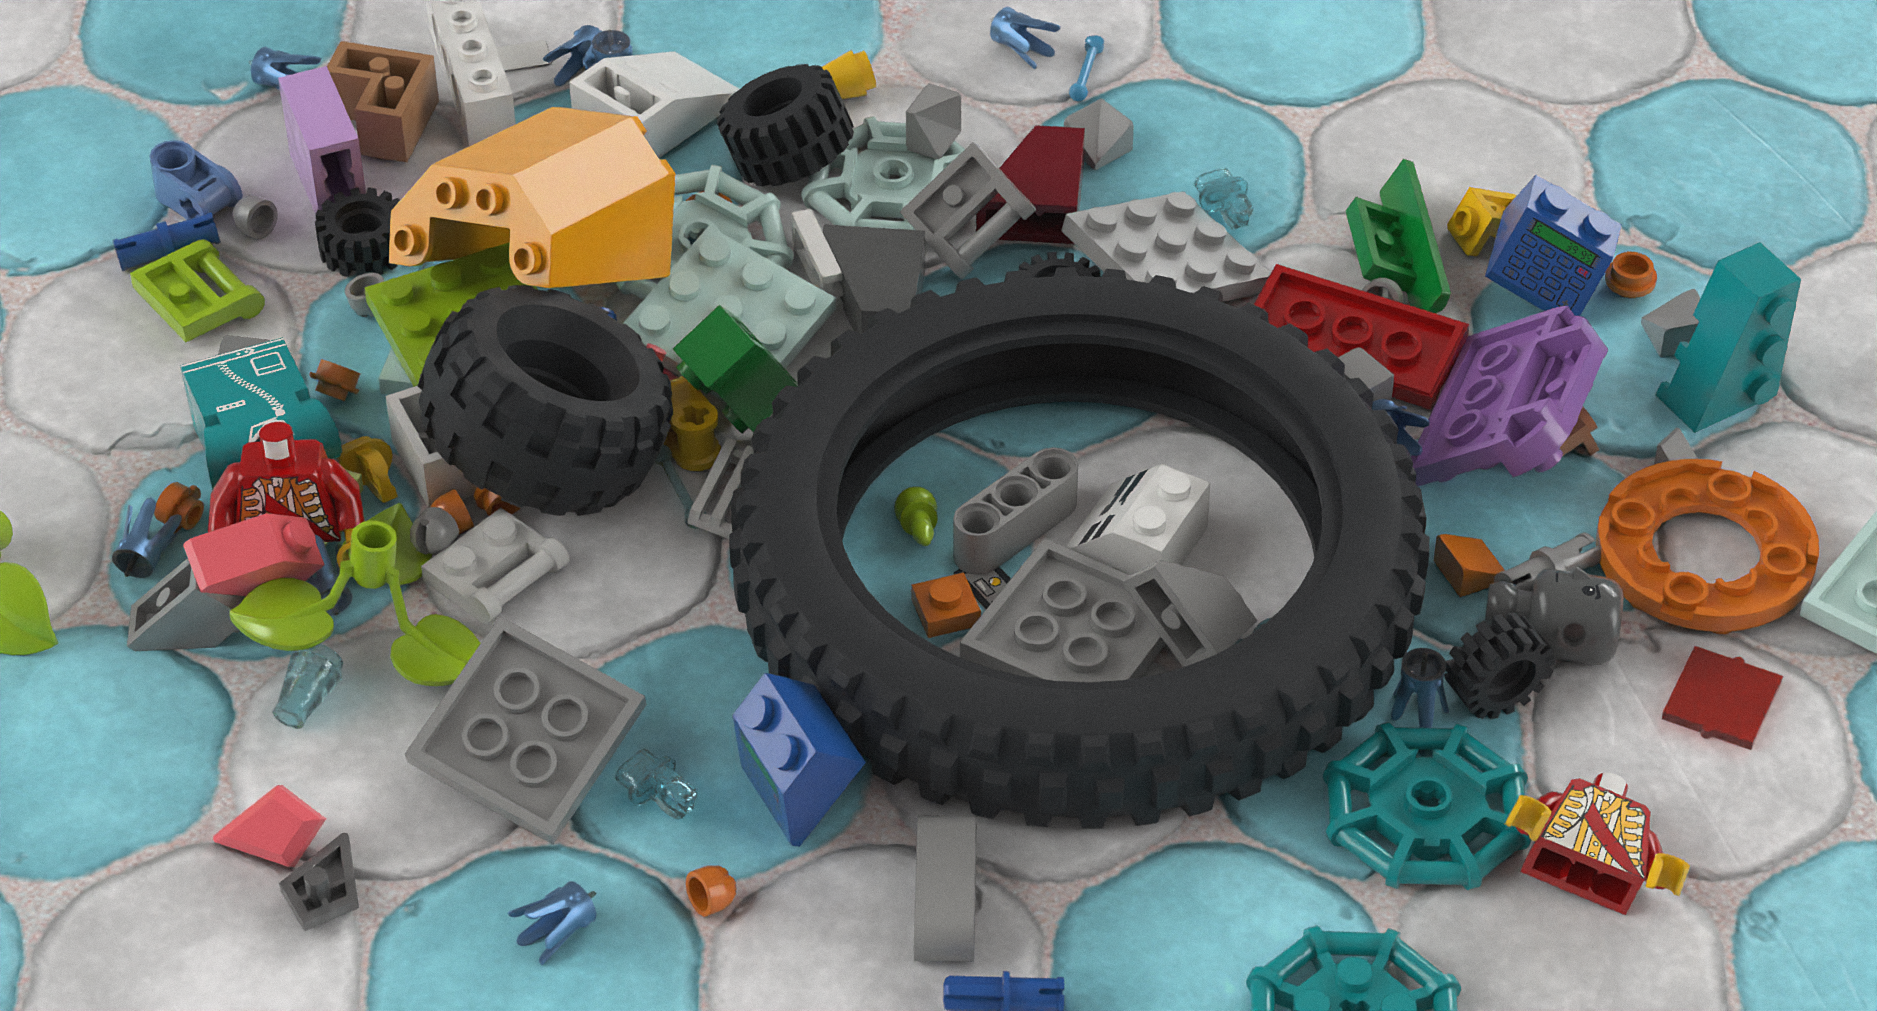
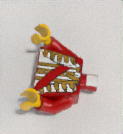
[207,422,365,568]
[1504,773,1690,915]

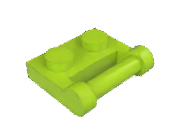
[130,239,265,342]

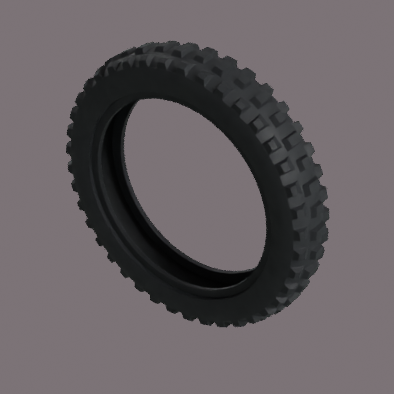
[729,267,1430,829]

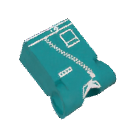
[180,337,342,489]

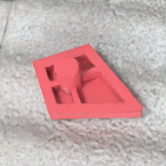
[213,785,326,867]

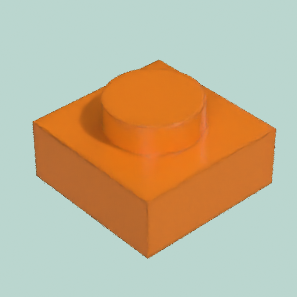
[911,572,981,638]

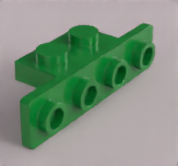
[1345,159,1451,314]

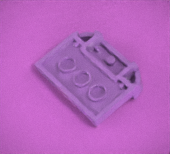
[1411,306,1608,486]

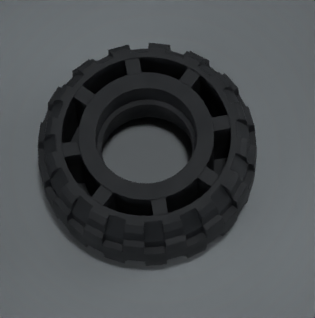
[417,285,673,516]

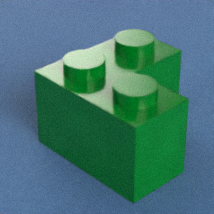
[672,305,798,434]

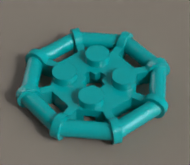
[1322,722,1532,890]
[1246,925,1462,1011]

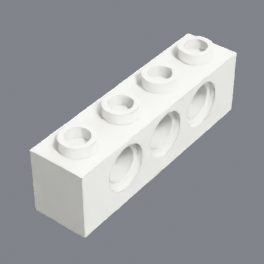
[426,0,516,146]

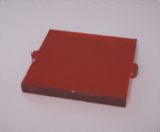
[1661,646,1783,750]

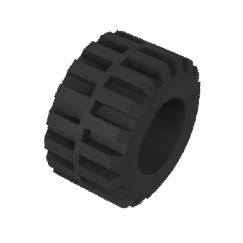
[717,64,854,187]

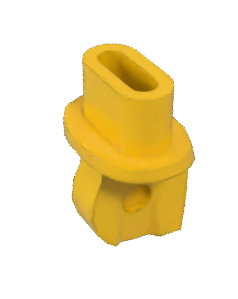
[335,436,398,503]

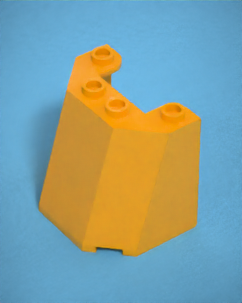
[389,107,675,288]

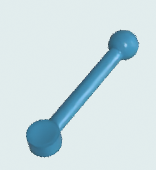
[1069,35,1104,102]

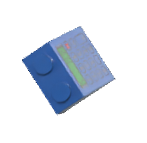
[1485,174,1622,316]
[732,673,866,847]

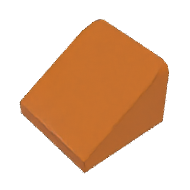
[1433,534,1504,597]

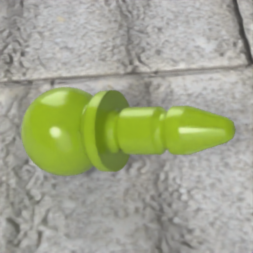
[894,486,938,546]

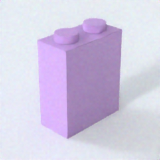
[278,66,366,215]

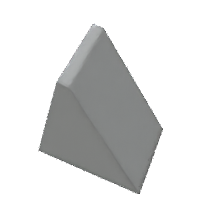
[1654,427,1698,464]

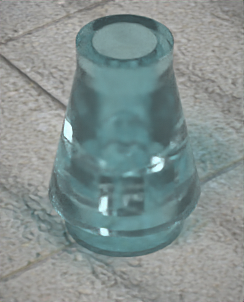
[272,644,343,729]

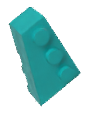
[1655,242,1801,433]

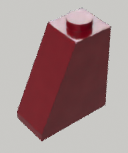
[976,125,1085,245]

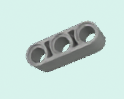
[953,447,1078,575]
[914,815,977,962]

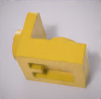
[1447,187,1516,257]

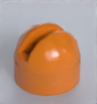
[430,489,474,535]
[686,865,737,917]

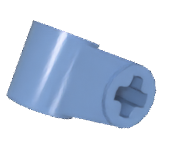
[149,140,243,220]

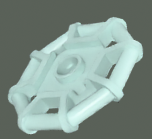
[801,116,965,230]
[616,165,794,300]

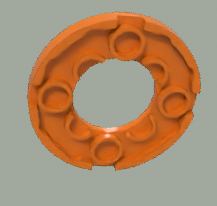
[1596,459,1819,634]

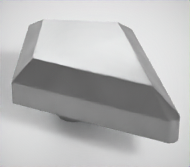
[279,832,359,931]

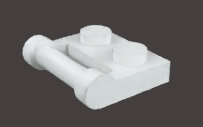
[421,508,570,624]

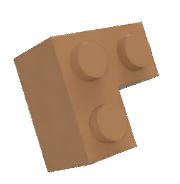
[327,41,439,163]

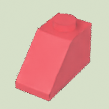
[183,513,325,596]

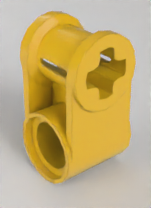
[663,376,721,471]

